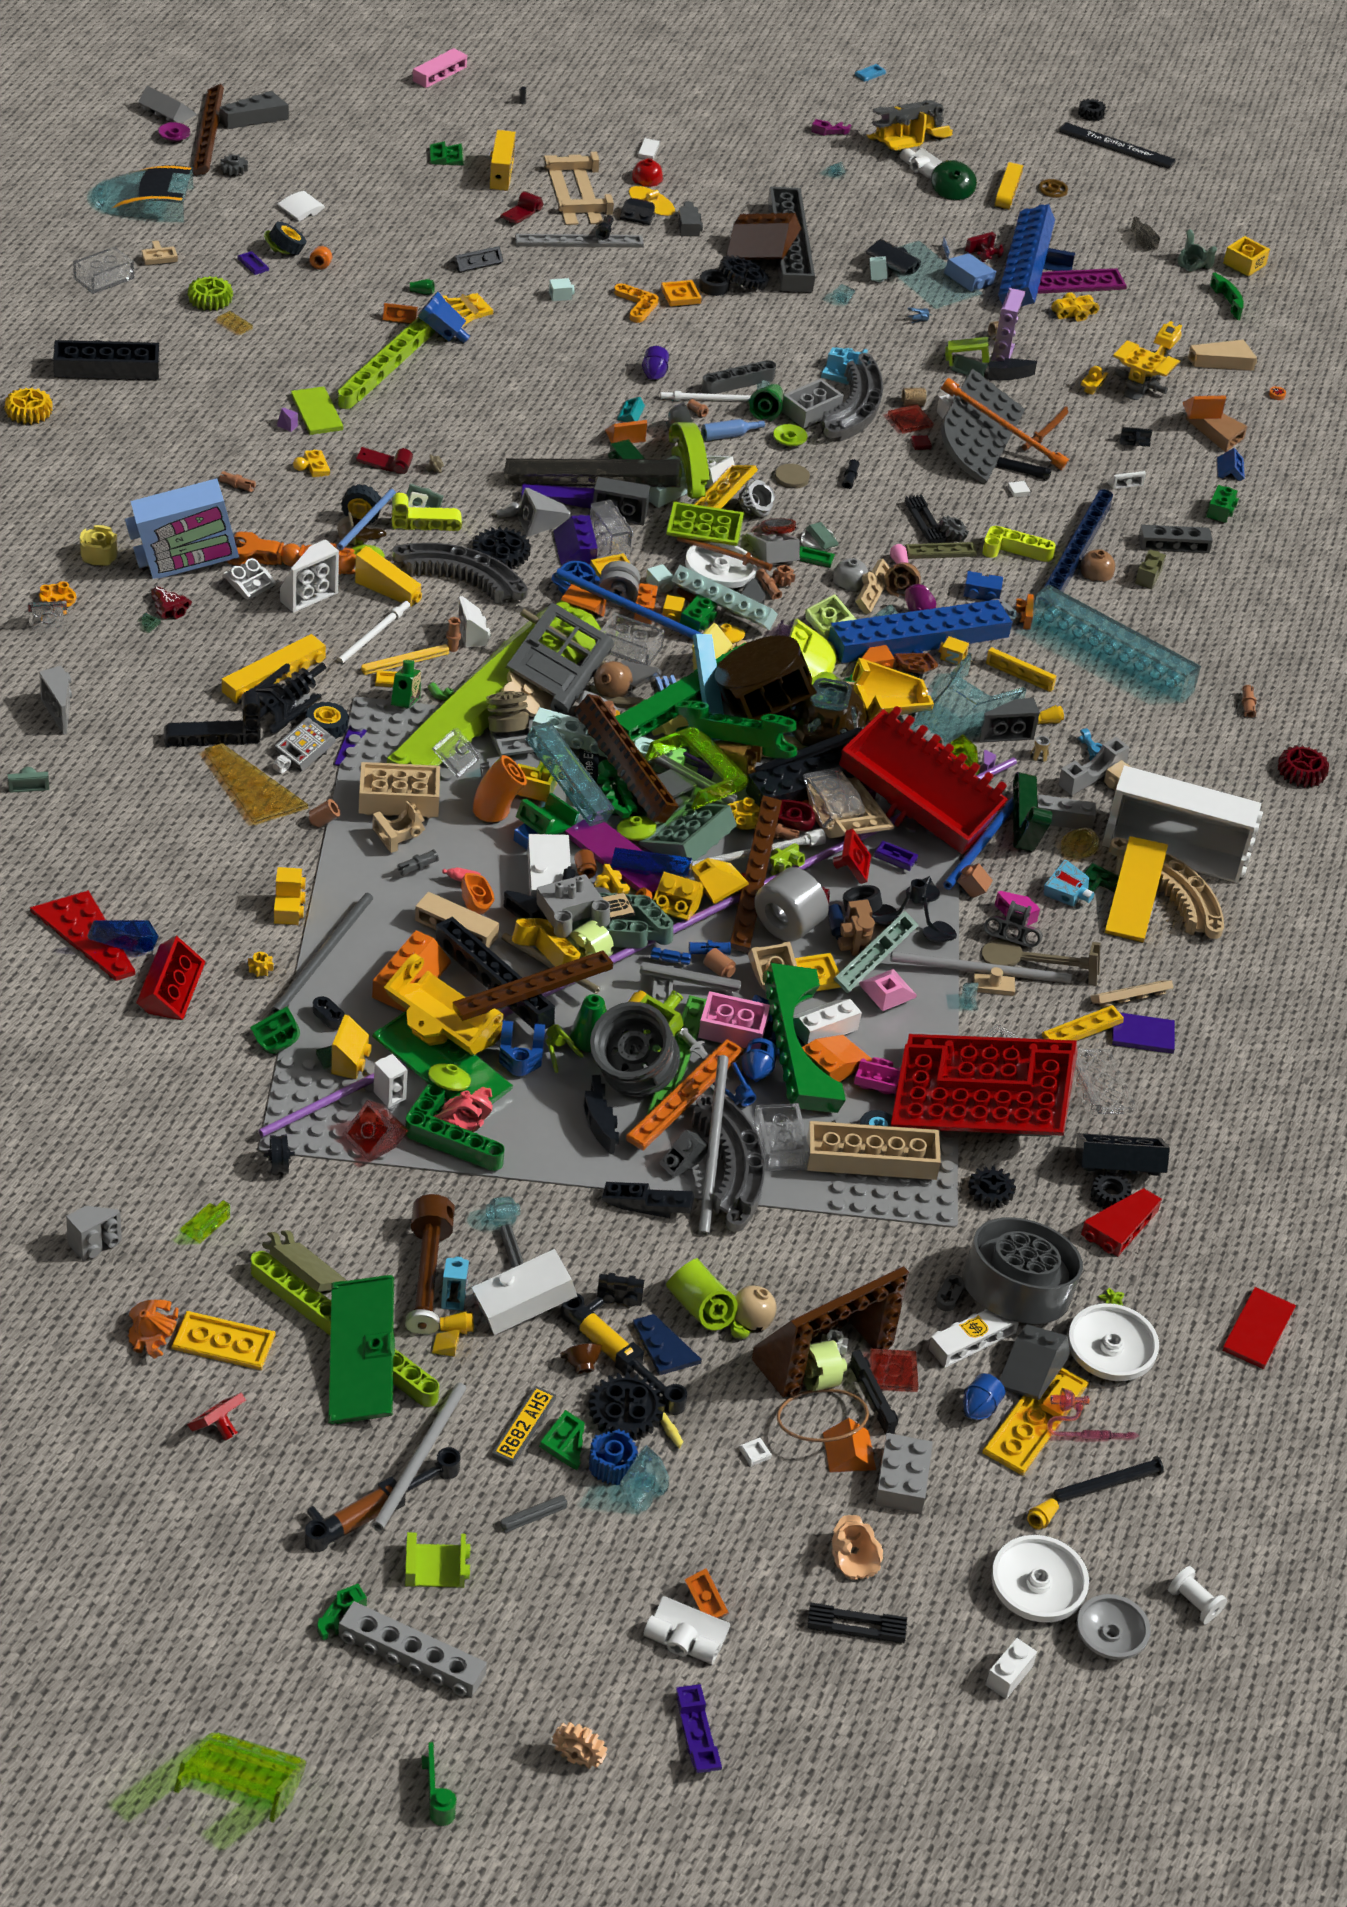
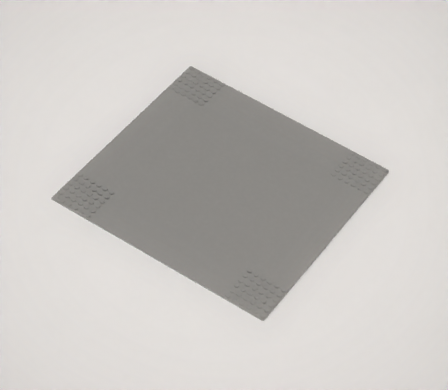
[259,697,959,1228]

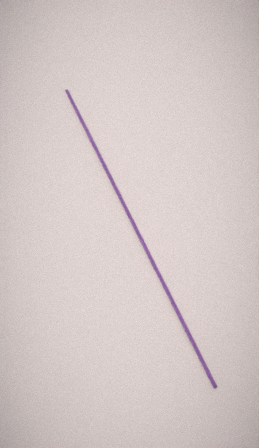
[258,757,1017,1137]

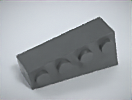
[219,91,289,129]

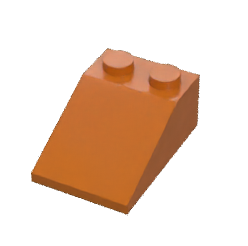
[802,1035,872,1082]

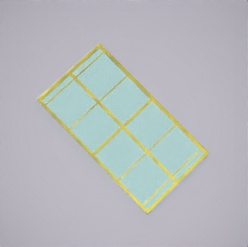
[887,240,982,309]

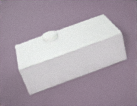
[527,834,571,898]
[472,1249,577,1335]

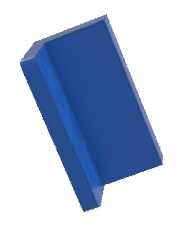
[1217,448,1245,481]

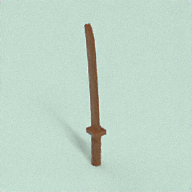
[1022,406,1068,451]
[677,537,772,571]

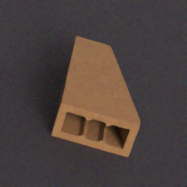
[1186,413,1247,452]

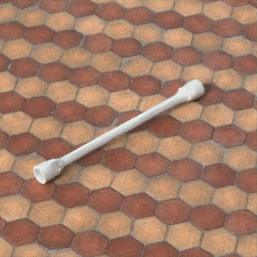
[667,829,826,876]

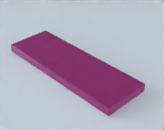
[1037,268,1127,294]
[565,813,667,897]

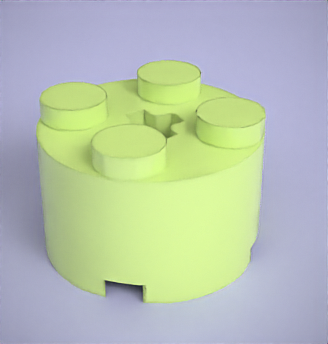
[567,920,614,958]
[803,1340,847,1391]

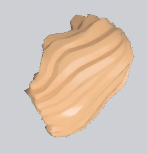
[832,1515,883,1580]

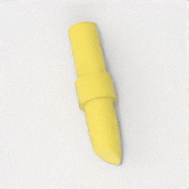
[660,1413,683,1449]

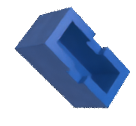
[963,571,1003,601]

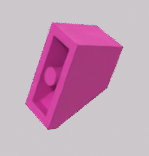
[995,891,1040,925]

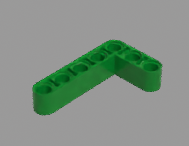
[405,1082,505,1171]

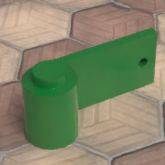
[422,1742,457,1826]

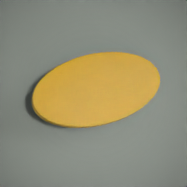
[629,186,675,216]

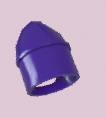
[642,346,669,380]

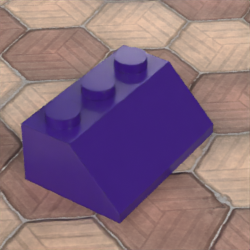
[553,515,598,566]

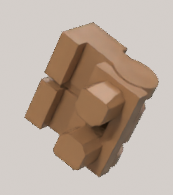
[838,899,875,956]

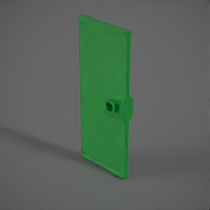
[372,1010,513,1104]
[328,1275,395,1424]

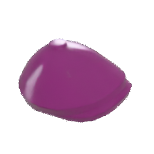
[905,584,936,612]

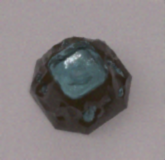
[789,678,868,751]

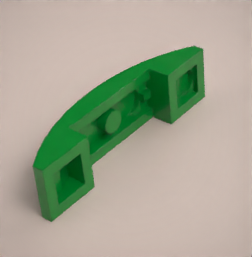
[1210,273,1244,320]

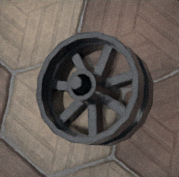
[263,1134,295,1175]

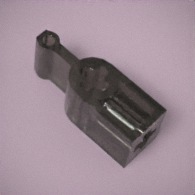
[1130,217,1160,252]

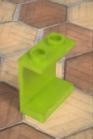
[945,337,989,366]
[405,1532,470,1588]

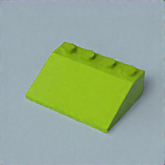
[666,502,744,546]

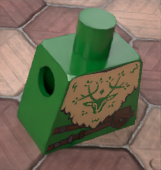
[391,660,421,708]

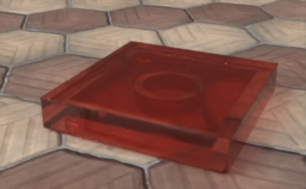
[887,404,934,434]
[870,1348,919,1392]

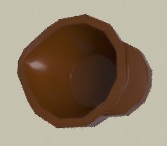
[560,1343,602,1374]

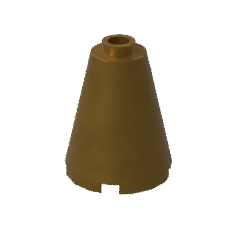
[706,740,762,777]

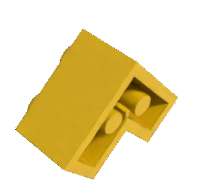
[516,756,561,802]
[274,867,306,925]

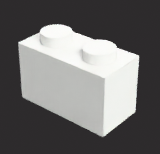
[374,1054,408,1108]
[986,1638,1037,1699]

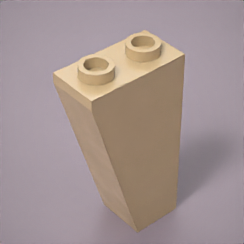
[1188,340,1257,371]

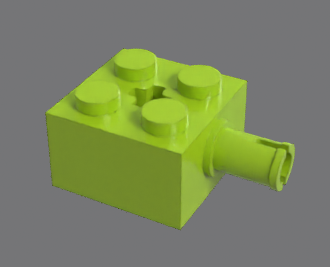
[624,990,684,1052]

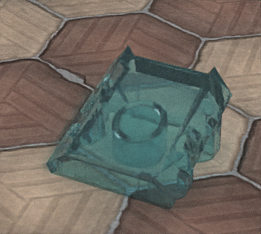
[620,1445,670,1514]

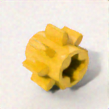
[248,952,274,977]

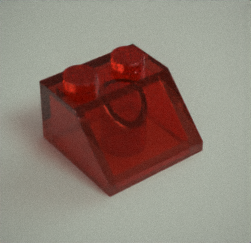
[342,1100,409,1161]

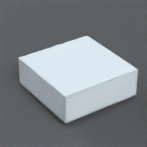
[1008,481,1030,497]
[739,1438,772,1466]

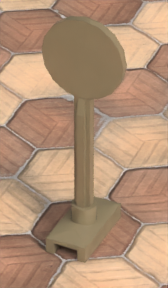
[982,939,1101,986]

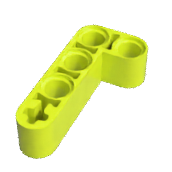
[392,493,462,531]
[982,526,1056,562]

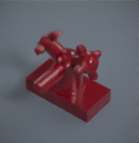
[965,232,1003,262]

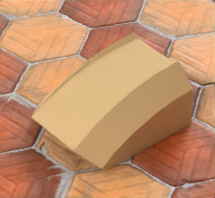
[748,942,797,991]

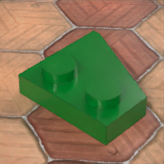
[539,1410,585,1470]

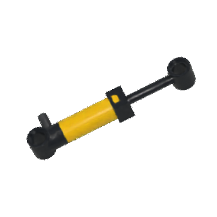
[560,1293,688,1415]

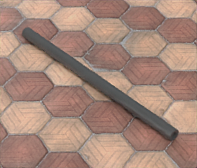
[271,893,373,1014]

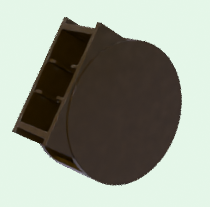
[715,635,817,721]

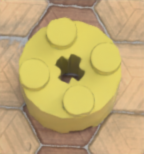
[80,525,118,566]

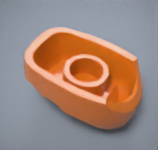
[461,873,495,915]

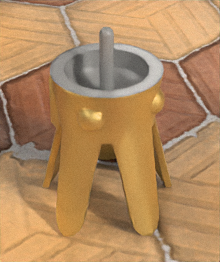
[1030,736,1050,762]

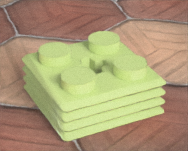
[805,595,854,639]

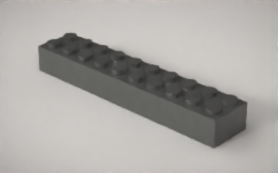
[768,187,815,292]

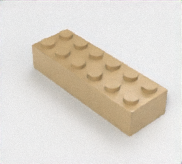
[807,1121,941,1180]

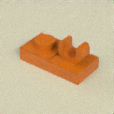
[383,303,418,323]
[1015,594,1034,630]
[685,1568,729,1619]

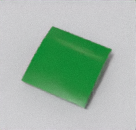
[430,141,464,166]

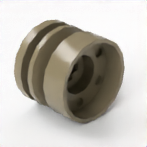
[486,691,530,732]

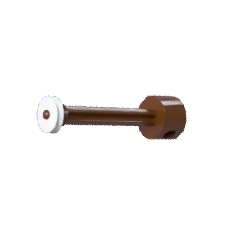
[405,1194,455,1334]

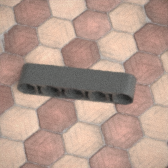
[701,360,776,394]

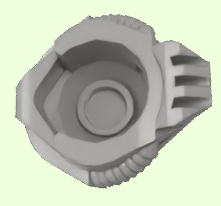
[739,478,775,517]

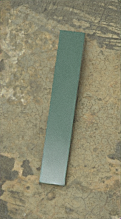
[833,911,919,994]

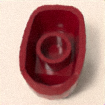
[777,800,815,832]

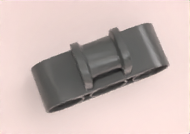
[984,901,1043,947]

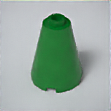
[749,384,783,421]
[570,994,607,1052]

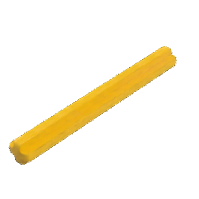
[361,644,449,675]

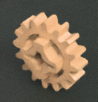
[552,1722,607,1769]

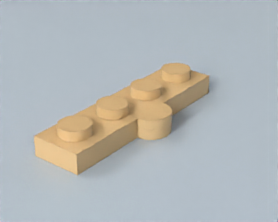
[856,559,889,614]

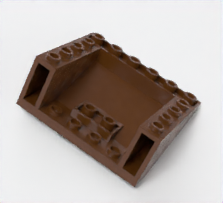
[752,1266,909,1398]

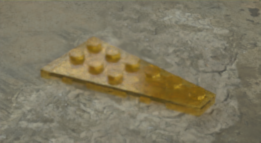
[204,743,309,825]

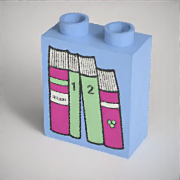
[125,478,239,579]

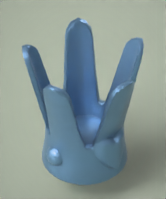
[907,307,932,323]

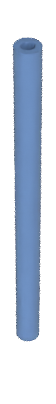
[337,489,395,550]

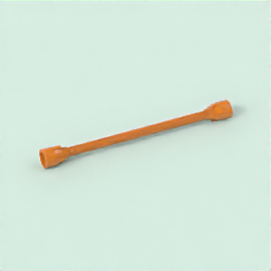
[941,377,1069,471]

